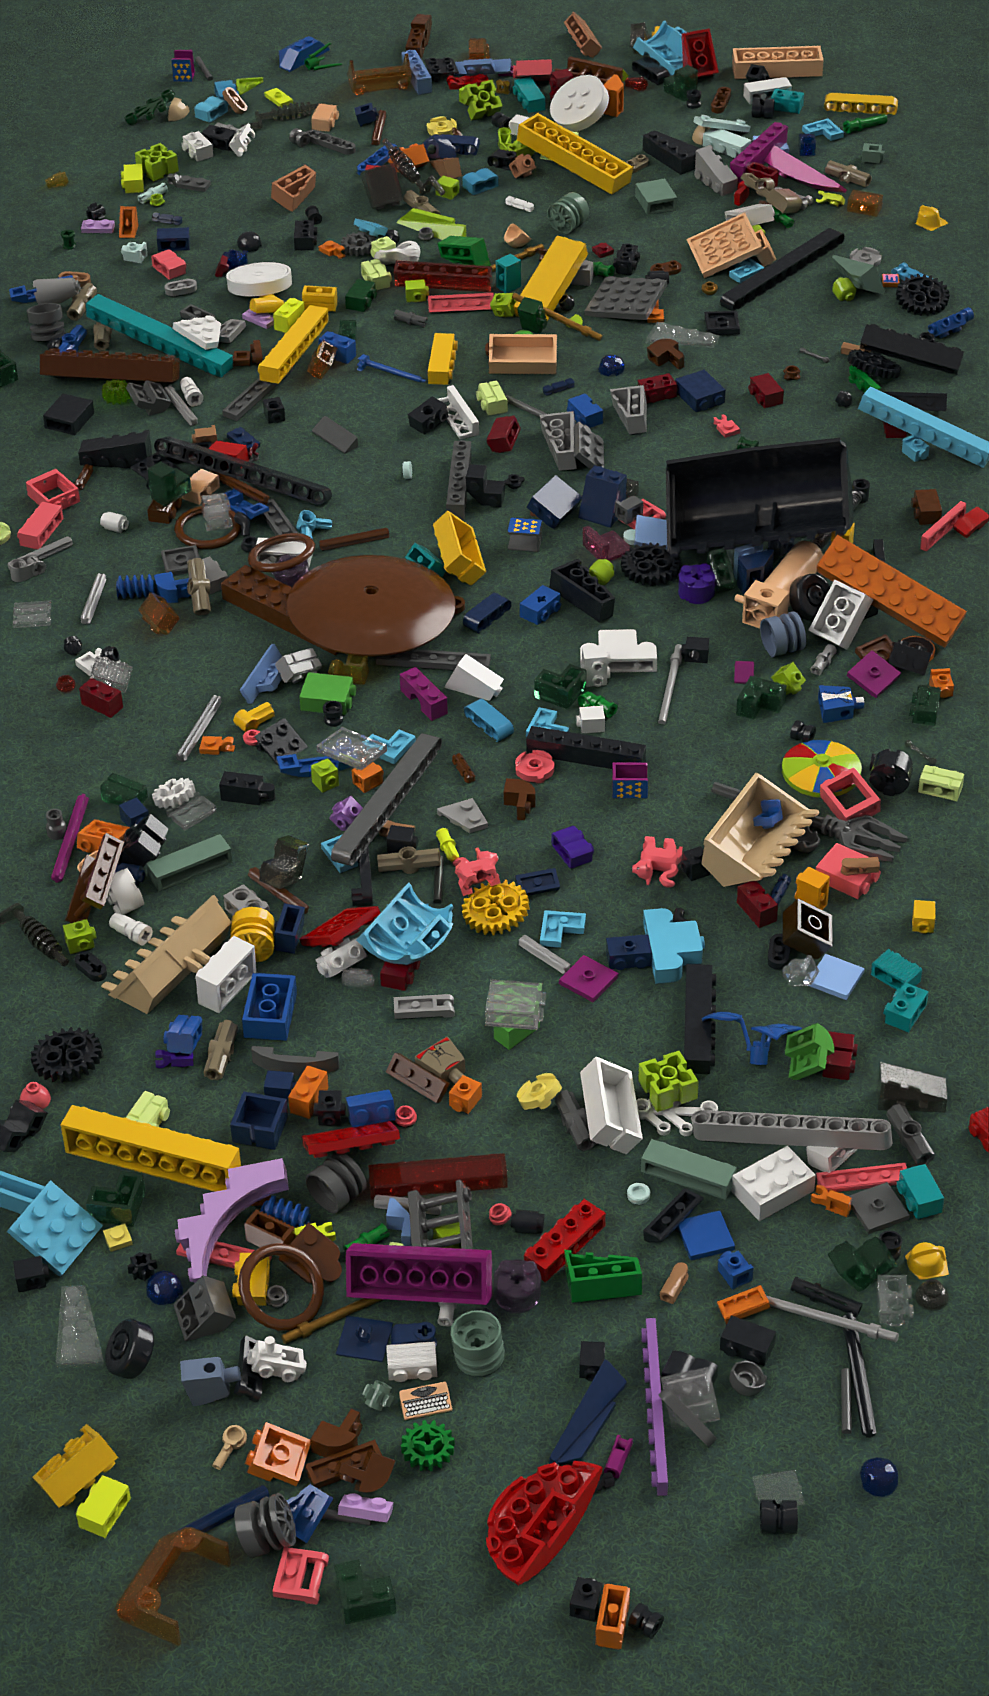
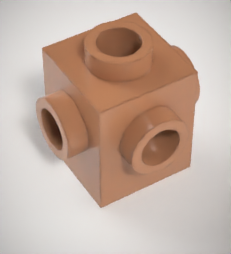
[509,154,536,178]

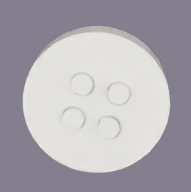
[550,75,609,132]
[226,262,292,296]

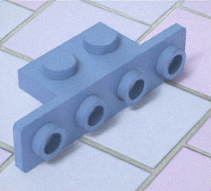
[454,59,511,76]
[240,644,282,704]

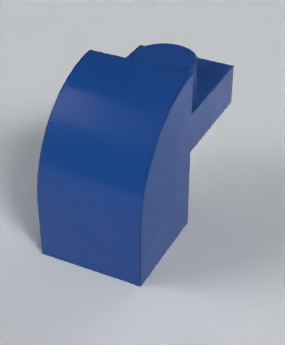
[154,572,191,603]

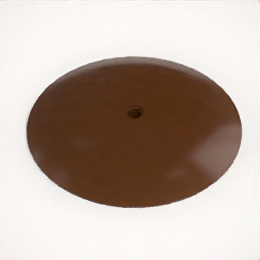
[287,555,455,656]

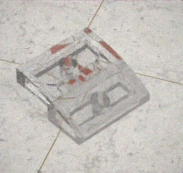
[13,600,52,628]
[661,1367,720,1429]

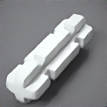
[506,196,534,212]

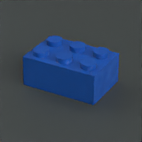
[242,973,297,1041]

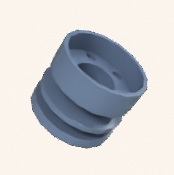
[760,611,806,657]

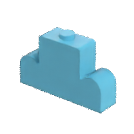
[643,908,705,984]

